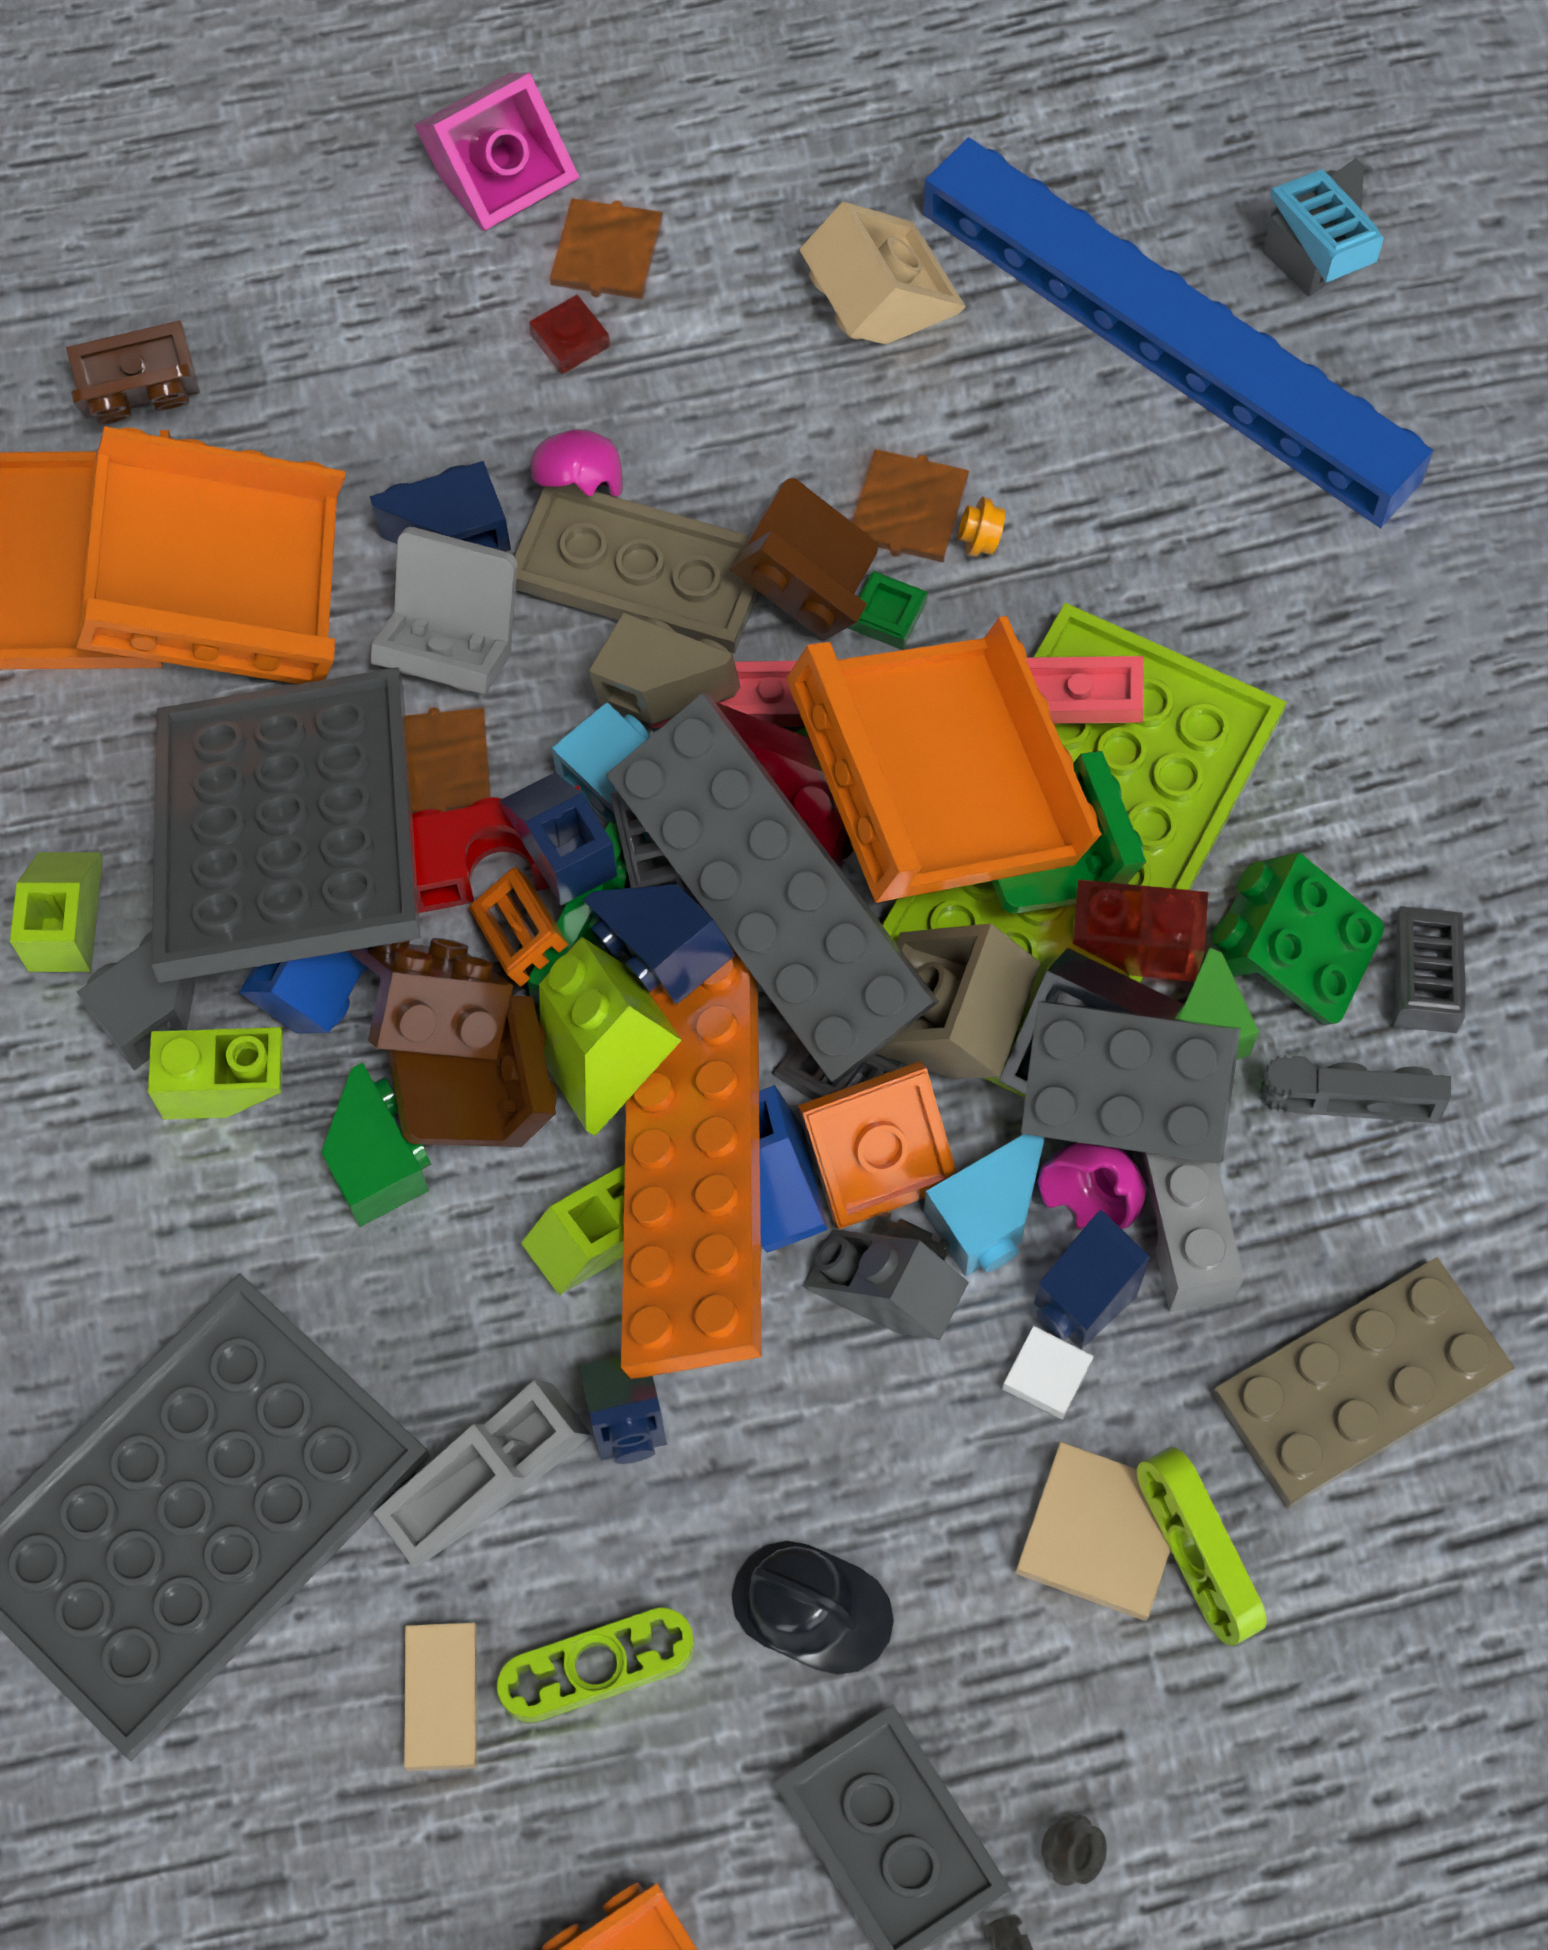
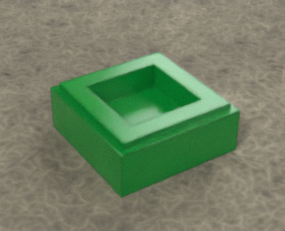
[848,571,928,650]

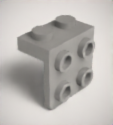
[371,527,518,695]

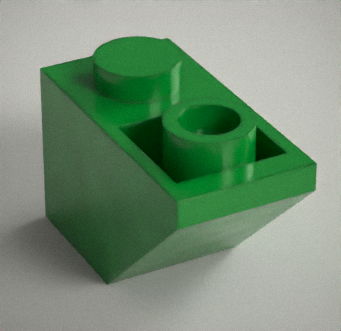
[321,1062,432,1228]

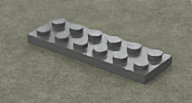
[606,693,939,1082]

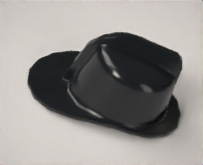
[732,1541,894,1675]

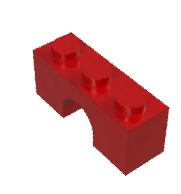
[412,786,581,913]

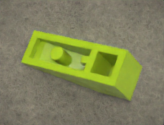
[521,1164,625,1296]

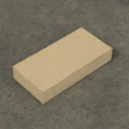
[404,1623,478,1771]

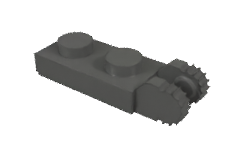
[1259,1055,1451,1123]

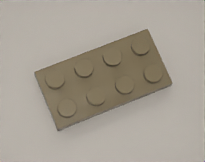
[514,484,759,654]
[1212,1257,1515,1509]

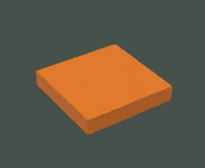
[798,1061,957,1230]

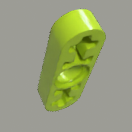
[1137,1447,1267,1646]
[497,1608,695,1723]

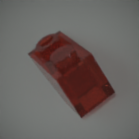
[1072,879,1208,982]

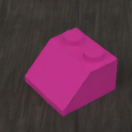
[414,72,580,230]

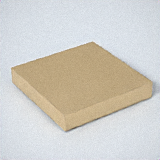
[1015,1442,1171,1621]

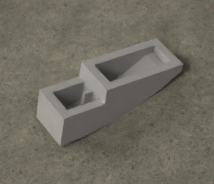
[374,1380,592,1567]

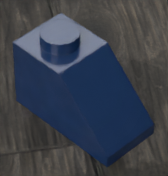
[1034,1210,1150,1350]

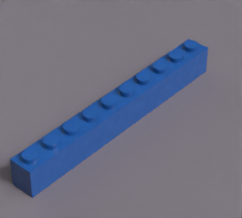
[923,137,1434,529]

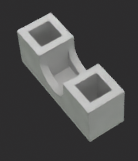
[1132,1150,1245,1312]

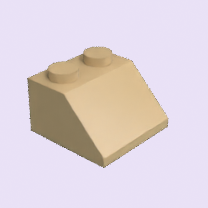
[799,201,966,344]

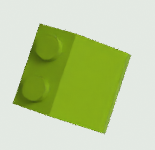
[539,937,682,1136]

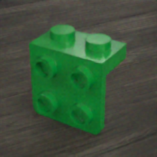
[992,751,1146,913]
[1211,852,1384,1025]

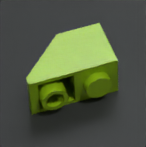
[10,852,103,972]
[148,1027,284,1120]

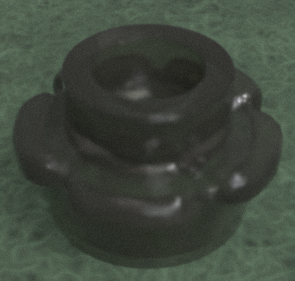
[1041,1814,1107,1886]

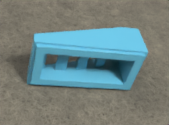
[1270,169,1384,283]

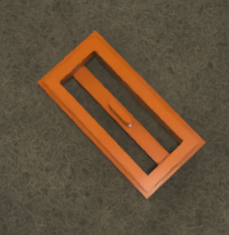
[469,866,569,987]

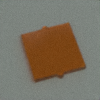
[550,198,663,300]
[852,449,969,563]
[405,707,491,814]

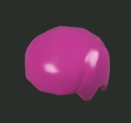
[530,429,623,497]
[1037,1142,1146,1229]

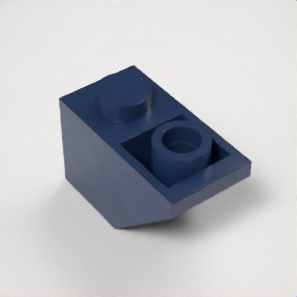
[369,461,511,552]
[499,772,617,905]
[583,884,735,1005]
[580,1356,667,1464]

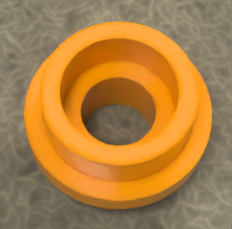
[958,496,1006,557]

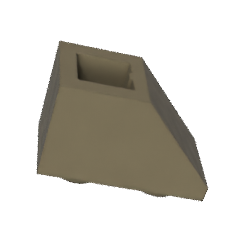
[589,613,741,724]

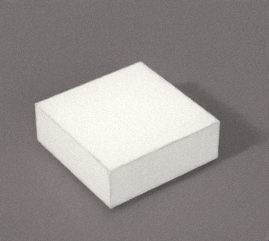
[1003,1326,1094,1420]

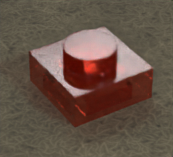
[529,294,610,374]

